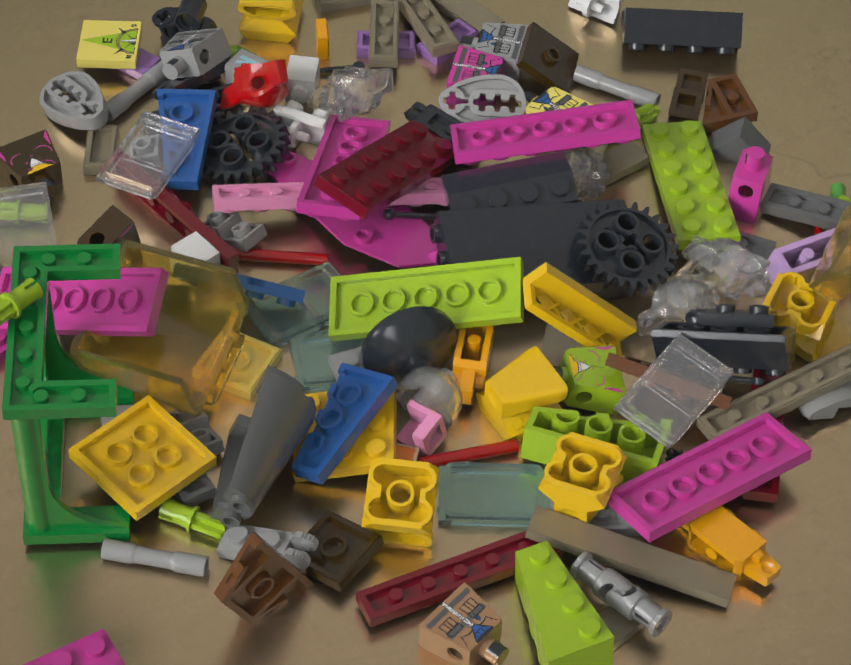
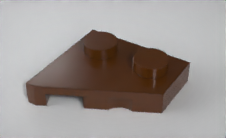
[703,73,758,133]

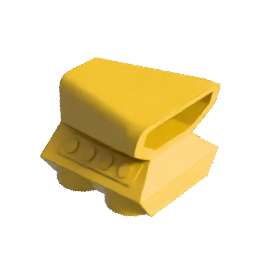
[238,0,304,43]
[762,272,841,363]
[475,346,568,442]
[538,432,627,523]
[361,457,440,547]

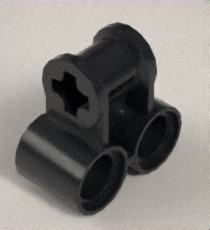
[152,0,217,52]

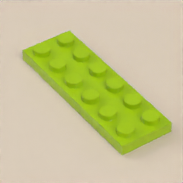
[641,120,741,250]
[328,257,524,341]

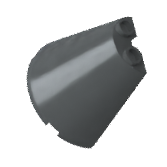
[210,365,316,527]

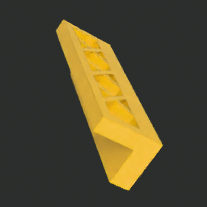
[522,262,637,357]

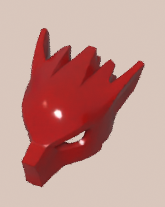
[220,59,289,110]

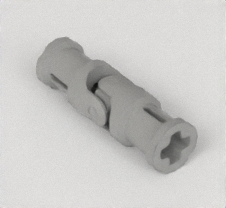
[569,551,673,638]

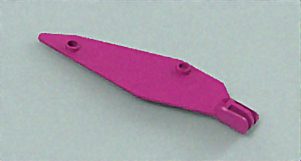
[266,151,438,268]

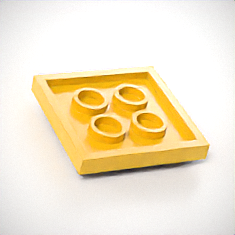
[292,389,397,483]
[69,395,217,521]

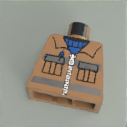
[418,582,509,665]

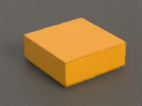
[315,18,329,60]

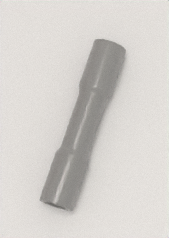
[106,60,167,122]
[573,64,661,106]
[101,538,209,577]

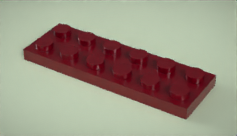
[314,120,455,220]

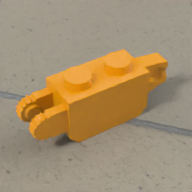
[452,325,495,405]
[682,506,781,587]

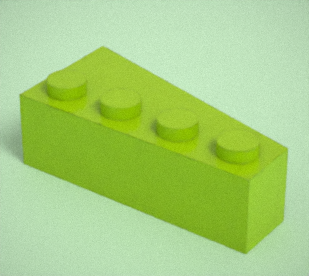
[520,406,673,483]
[515,541,615,665]

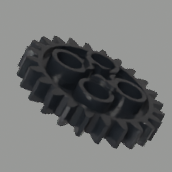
[201,106,291,185]
[574,200,679,297]

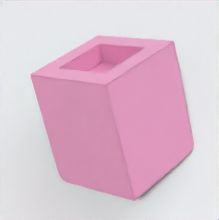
[396,400,448,456]

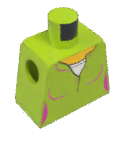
[553,345,627,415]

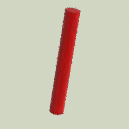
[236,249,328,266]
[418,439,519,467]

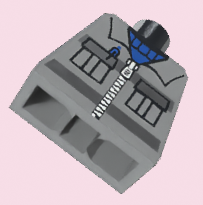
[460,22,529,83]
[159,28,232,80]

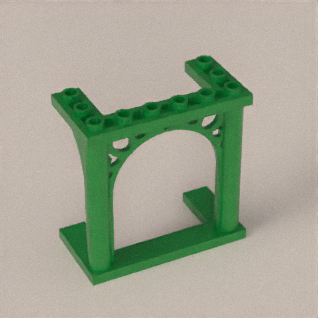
[2,243,134,545]

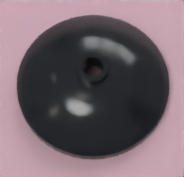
[361,306,457,386]

